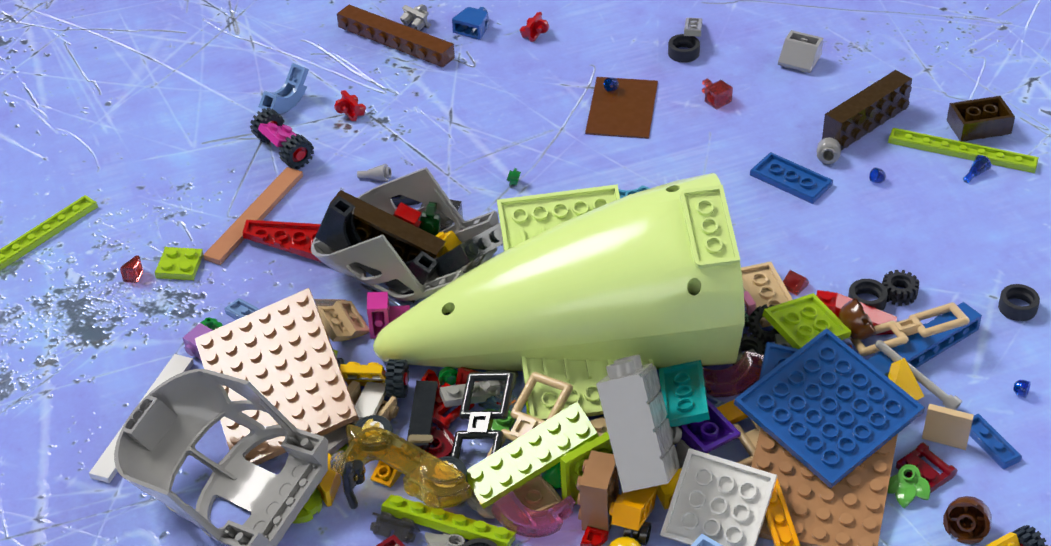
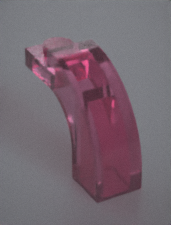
[703,351,764,397]
[491,491,576,538]

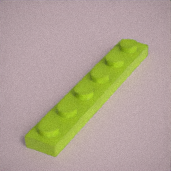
[381,495,516,546]

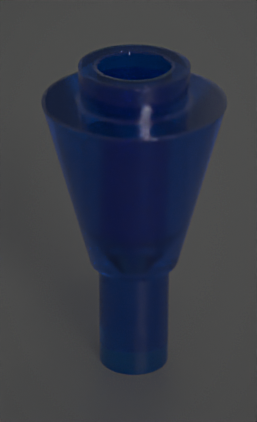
[963,155,991,183]

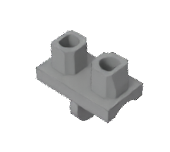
[400,4,431,31]

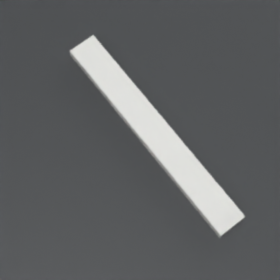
[89,354,194,483]

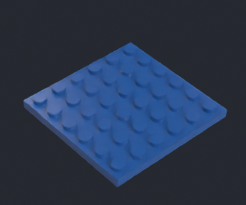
[734,328,925,488]

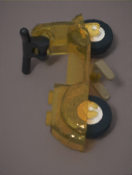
[330,415,471,509]

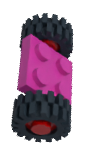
[250,108,314,169]

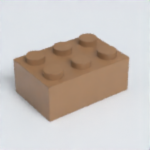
[576,450,619,532]

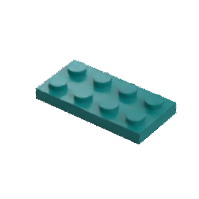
[659,360,710,427]

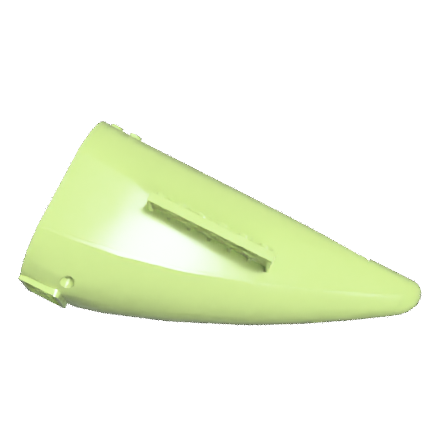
[373,173,745,421]

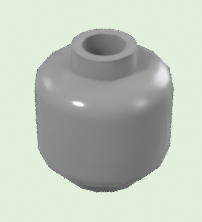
[817,137,841,164]

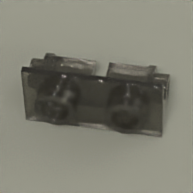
[370,512,420,544]

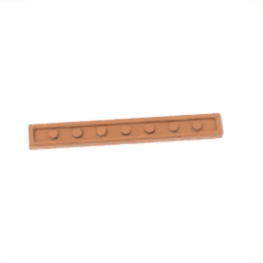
[203,167,303,265]

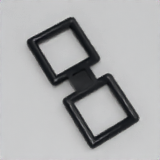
[450,372,515,459]

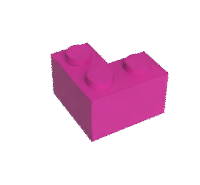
[367,291,410,339]

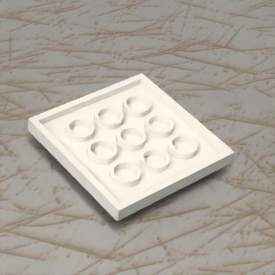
[660,448,777,546]

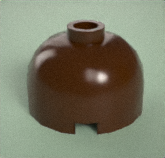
[839,298,876,340]
[943,496,992,544]

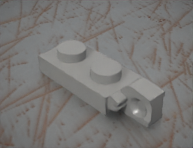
[440,381,501,407]

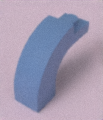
[258,63,309,114]

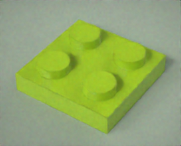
[155,247,204,281]

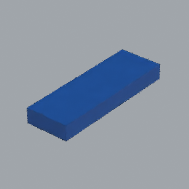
[969,413,1022,470]

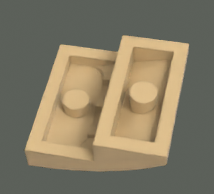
[317,301,370,342]

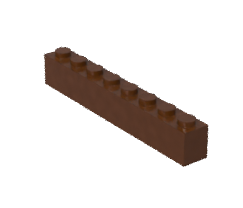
[337,4,455,67]

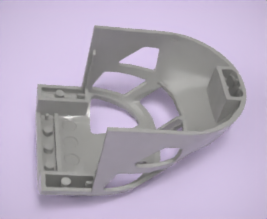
[311,167,499,301]
[114,369,328,546]

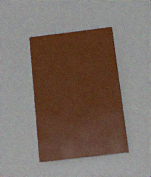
[585,77,658,139]

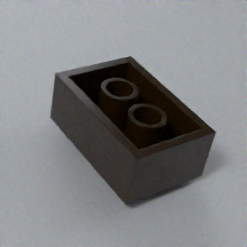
[947,96,1015,141]

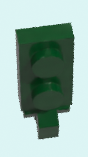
[420,202,441,236]

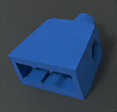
[452,7,489,40]

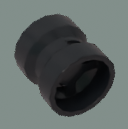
[623,522,652,546]

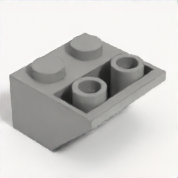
[778,30,823,73]

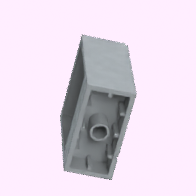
[596,355,680,493]

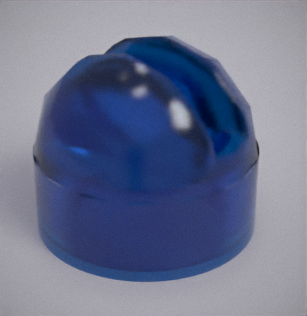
[604,77,619,91]
[869,168,886,183]
[1013,380,1031,398]

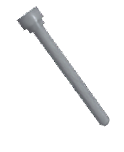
[875,340,963,410]

